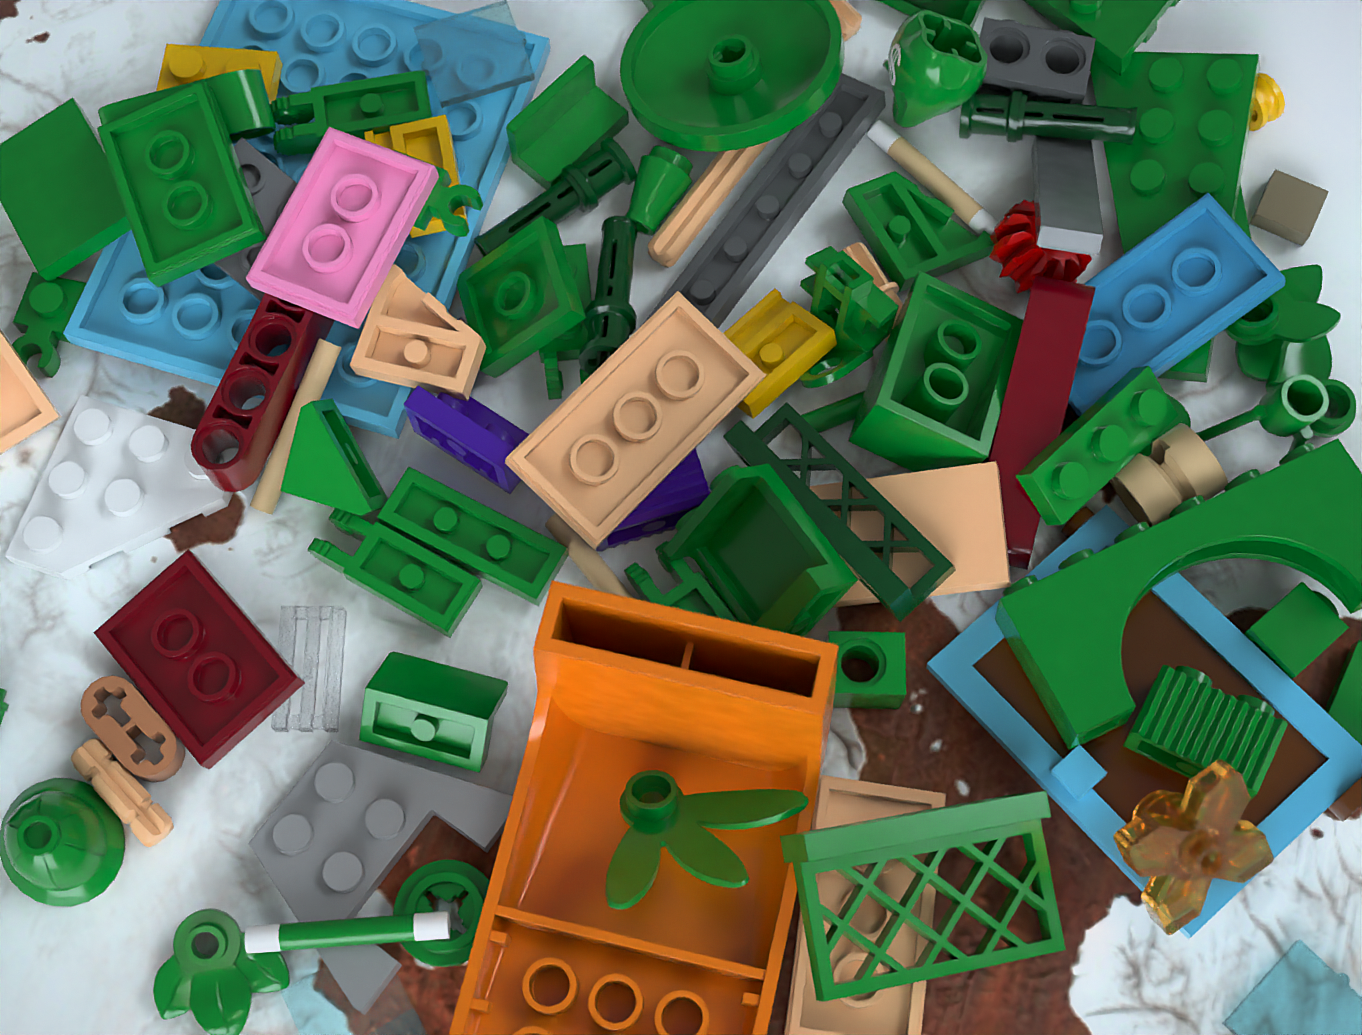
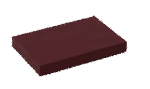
[93,549,305,770]

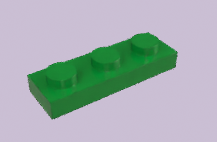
[1015,366,1179,526]
[377,466,569,607]

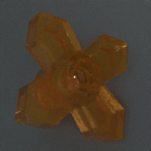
[1114,759,1274,935]

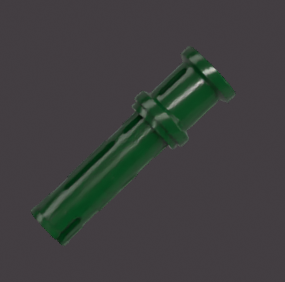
[959,91,1137,145]
[474,137,637,257]
[579,216,638,375]

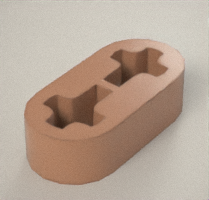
[80,675,185,783]

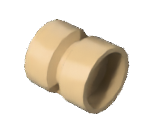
[1110,423,1228,527]

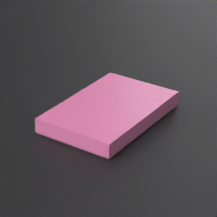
[246,127,439,329]

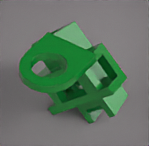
[800,246,899,388]

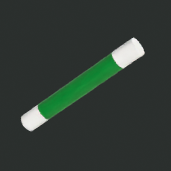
[245,911,450,953]

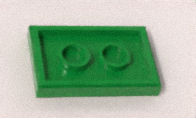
[97,80,267,287]
[0,97,131,282]

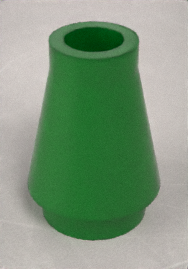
[625,146,693,236]

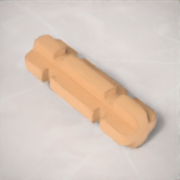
[71,738,174,847]

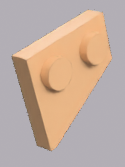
[350,264,486,401]

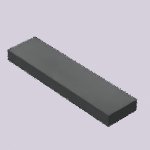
[1031,136,1104,256]

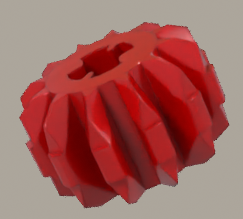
[989,199,1092,294]

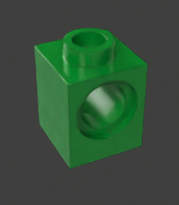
[1244,581,1349,679]
[825,631,906,709]

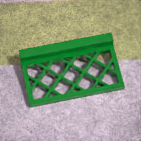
[780,791,1066,1002]

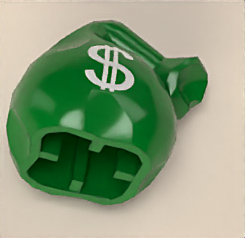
[882,10,988,128]

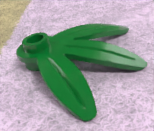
[605,770,808,909]

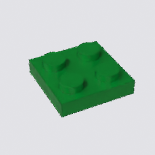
[457,216,586,379]

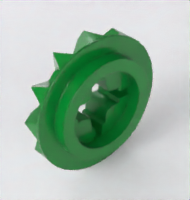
[393,860,490,967]

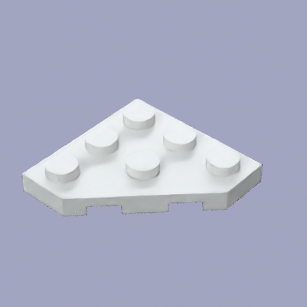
[4,395,238,581]

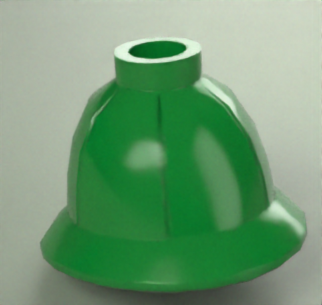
[0,778,125,907]

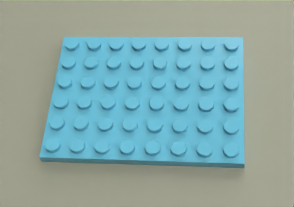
[63,0,551,439]

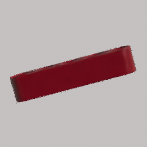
[989,275,1096,570]
[191,293,335,492]

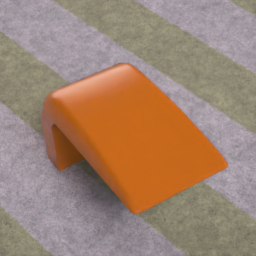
[448,580,838,1035]

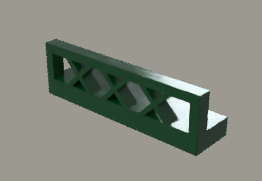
[723,402,956,622]

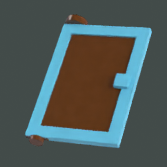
[926,504,1362,939]

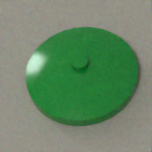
[620,0,845,152]

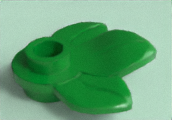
[1224,264,1341,345]
[153,908,290,1035]

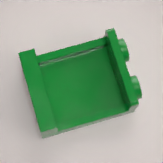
[663,464,858,637]

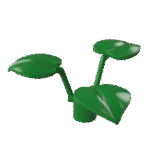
[1139,318,1332,457]

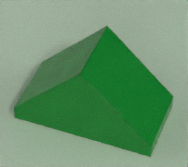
[280,398,388,516]

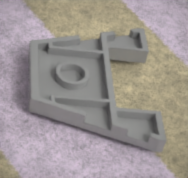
[248,740,513,1015]

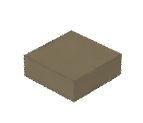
[1249,169,1329,246]

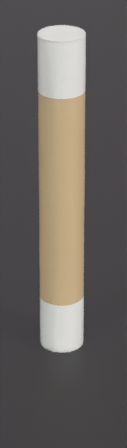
[867,119,999,235]

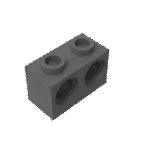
[976,17,1096,104]

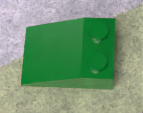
[848,271,1024,472]

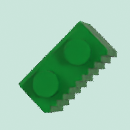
[1123,665,1288,806]

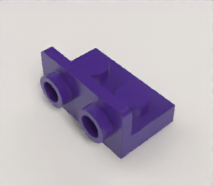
[403,386,530,494]

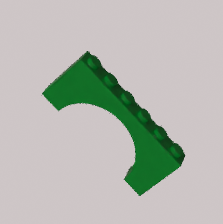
[995,438,1362,751]

